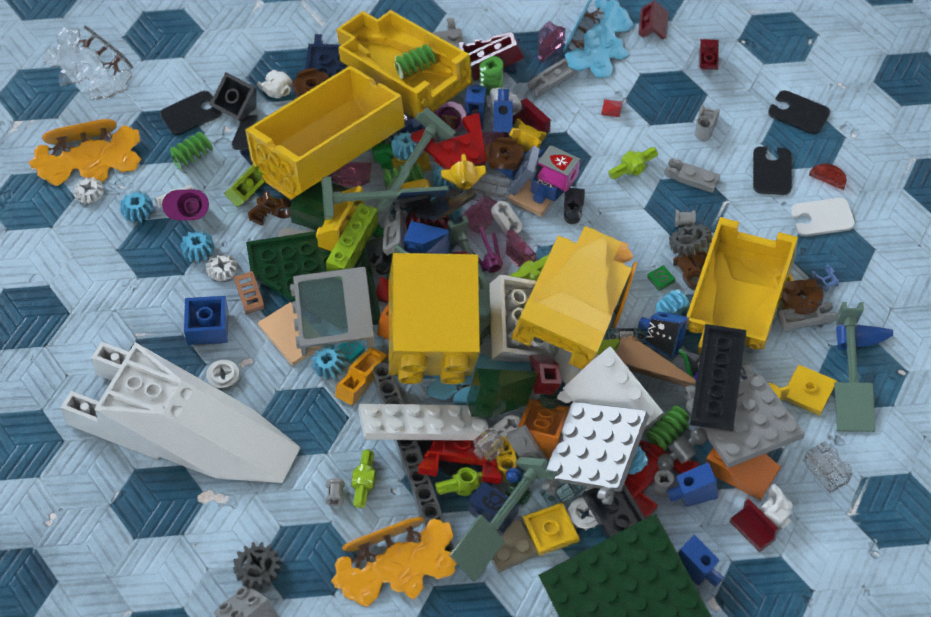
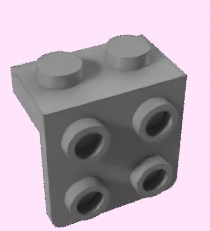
[214,585,279,617]

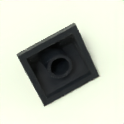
[209,72,257,121]

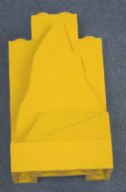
[336,10,472,118]
[686,217,798,355]
[511,226,632,370]

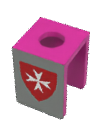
[537,145,580,192]

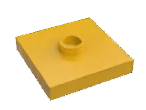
[783,364,837,416]
[522,502,580,556]

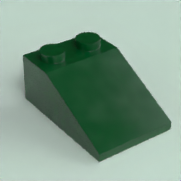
[289,181,350,231]
[467,368,537,418]

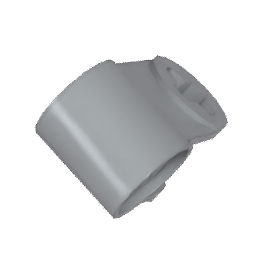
[695,105,720,141]

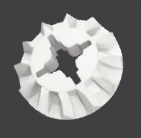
[73,177,104,204]
[206,253,238,281]
[206,360,239,389]
[568,498,598,531]

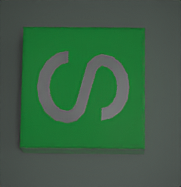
[647,265,675,291]

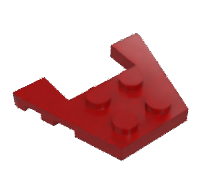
[411,113,487,170]
[417,440,502,485]
[624,440,700,519]

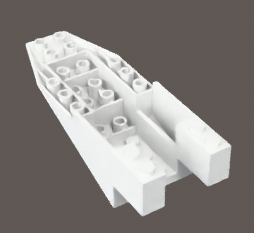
[61,342,301,483]

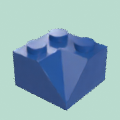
[404,221,450,254]
[184,296,228,345]

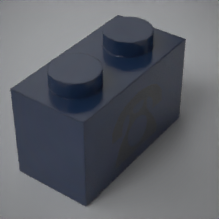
[468,482,519,533]

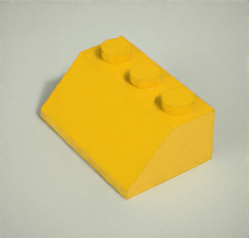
[316,186,364,251]

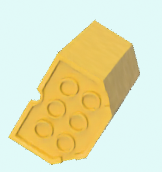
[245,66,405,199]

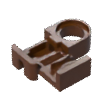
[248,191,292,226]
[673,249,707,290]

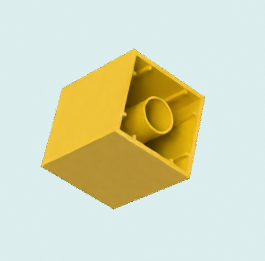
[389,253,480,385]

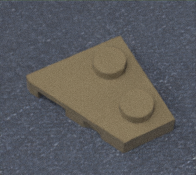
[491,518,538,573]

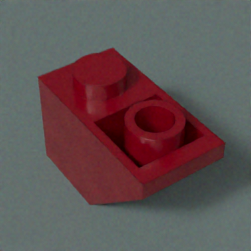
[698,39,719,70]
[529,355,562,395]

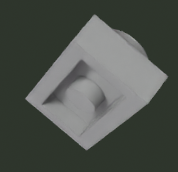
[506,425,547,460]

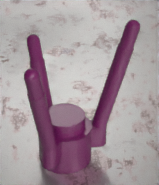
[471,228,503,273]

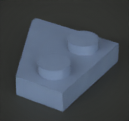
[508,145,540,196]

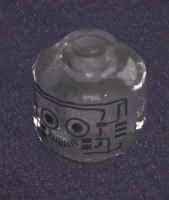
[473,429,505,461]

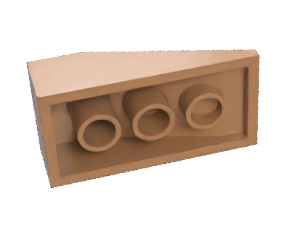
[616,336,696,387]

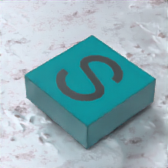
[338,341,365,364]

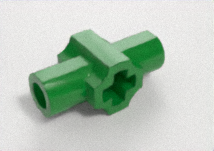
[371,140,394,170]

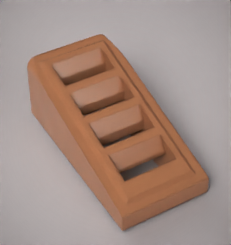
[233,271,264,315]

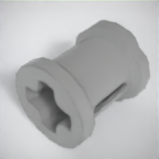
[675,210,696,227]
[653,470,674,497]
[325,478,345,506]

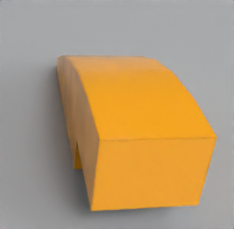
[335,347,388,406]

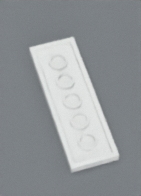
[358,404,490,440]

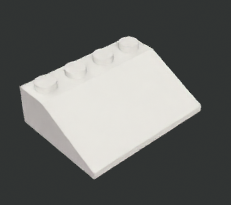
[489,275,558,362]
[563,346,664,431]

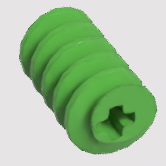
[395,44,436,79]
[480,56,503,95]
[170,132,213,170]
[383,162,424,189]
[645,406,690,451]

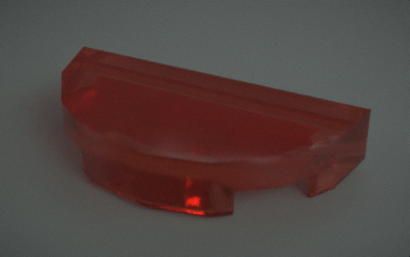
[809,164,847,190]

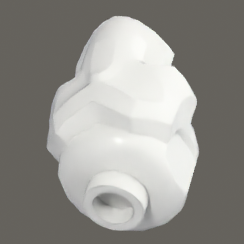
[257,70,293,98]
[486,87,521,113]
[760,484,793,530]

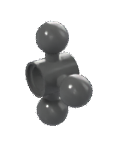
[657,427,707,471]

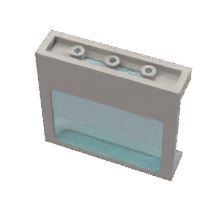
[290,267,375,356]

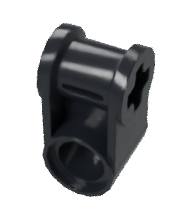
[564,188,585,224]
[366,235,392,275]

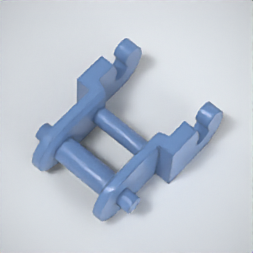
[811,264,839,291]

